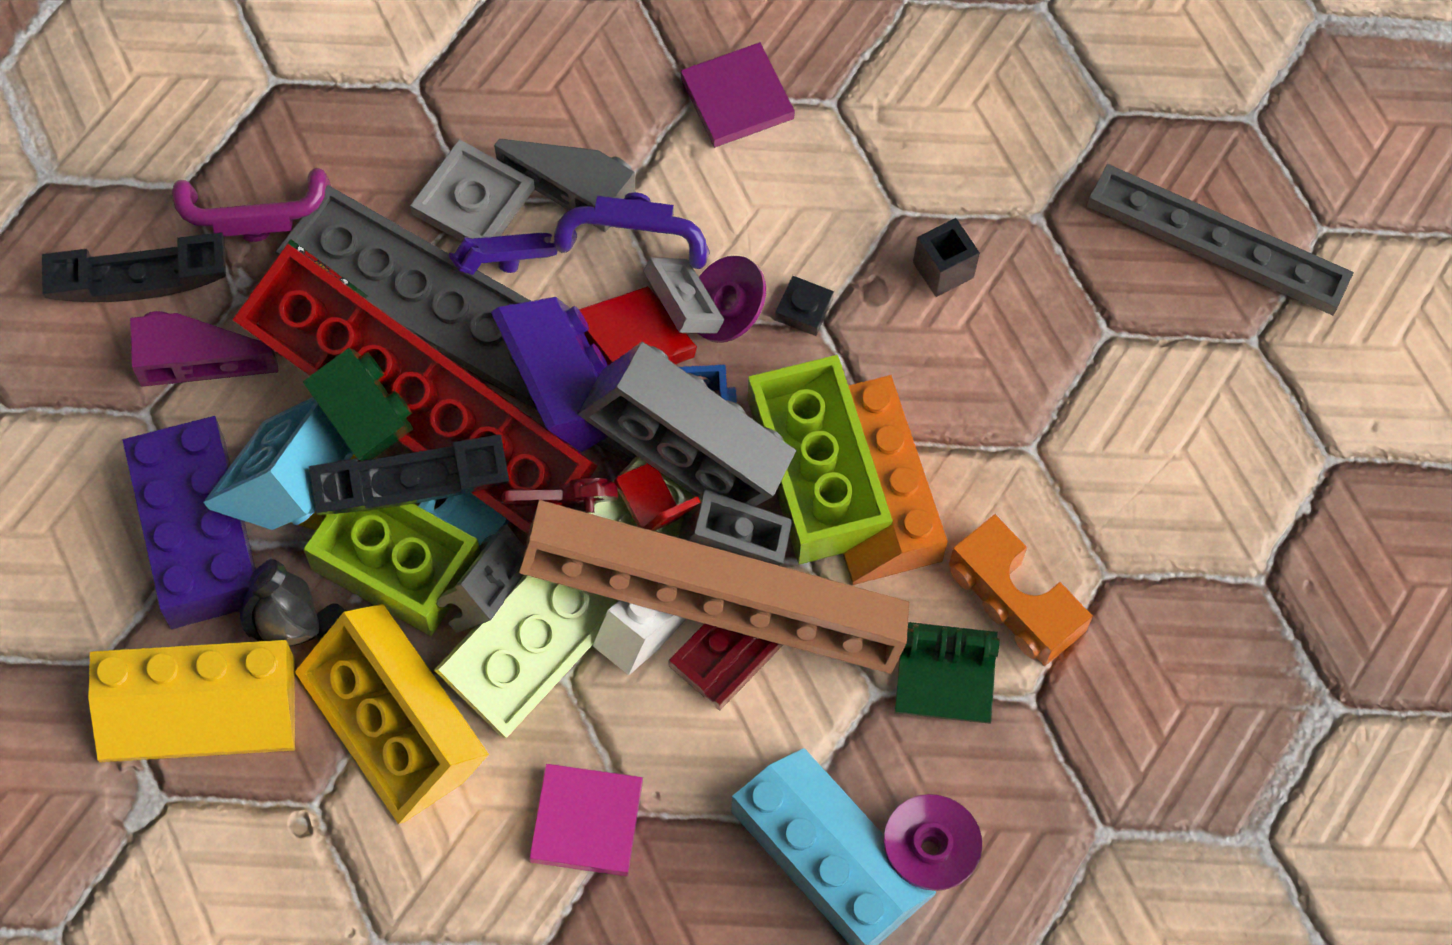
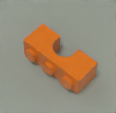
[949,514,1093,666]

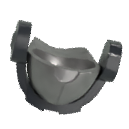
[240,557,347,646]

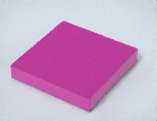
[530,764,643,877]

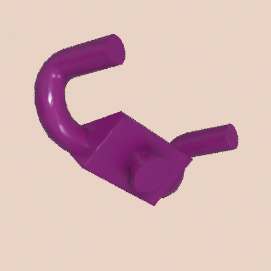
[172,168,331,242]

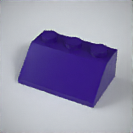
[491,297,609,452]

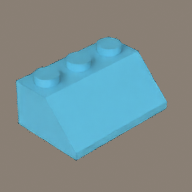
[203,397,354,530]

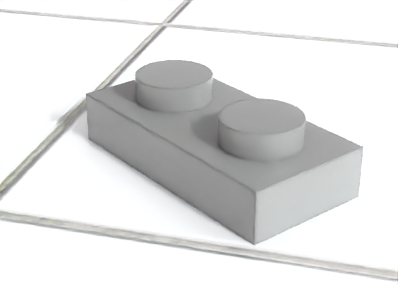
[643,258,724,333]

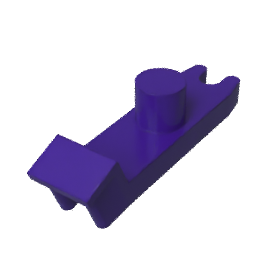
[448,233,558,275]

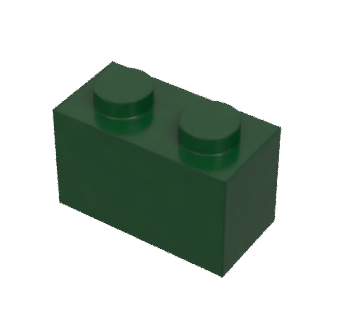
[303,348,414,461]

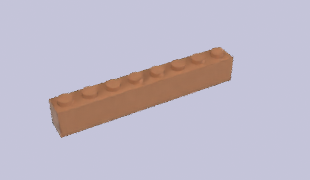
[519,500,909,674]

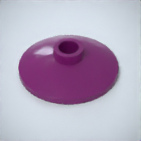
[698,256,766,343]
[884,794,982,891]

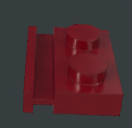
[668,623,783,711]

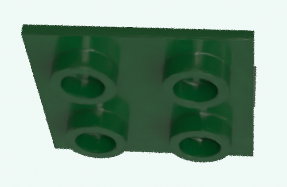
[895,622,1000,724]

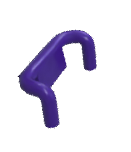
[554,192,710,269]

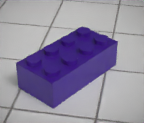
[122,416,256,629]

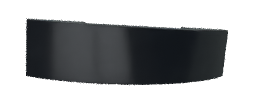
[42,232,226,302]
[309,434,509,515]

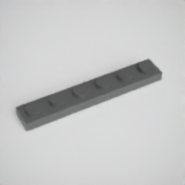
[1087,164,1354,316]

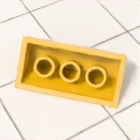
[295,604,489,824]
[88,640,295,762]

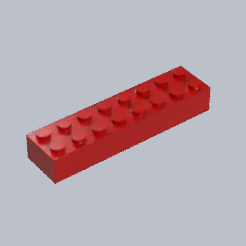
[233,244,598,534]

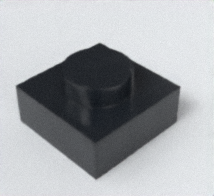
[775,275,834,336]

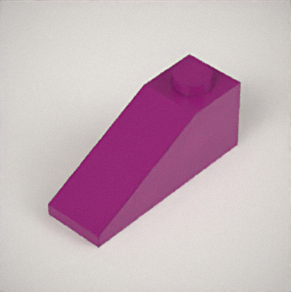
[130,311,279,387]

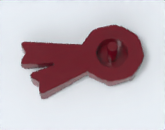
[502,478,618,514]

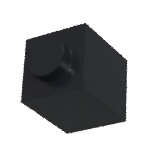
[913,218,980,297]

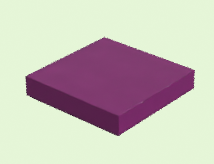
[681,42,795,148]

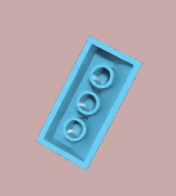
[731,748,936,945]

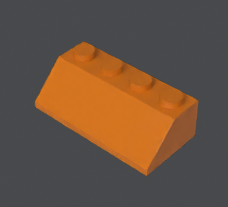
[843,375,948,585]

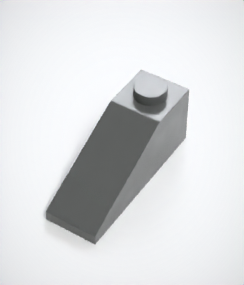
[494,138,635,232]

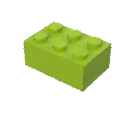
[304,504,480,636]

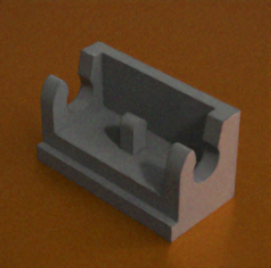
[437,524,525,633]

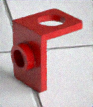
[614,463,701,531]

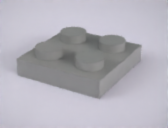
[410,139,535,242]

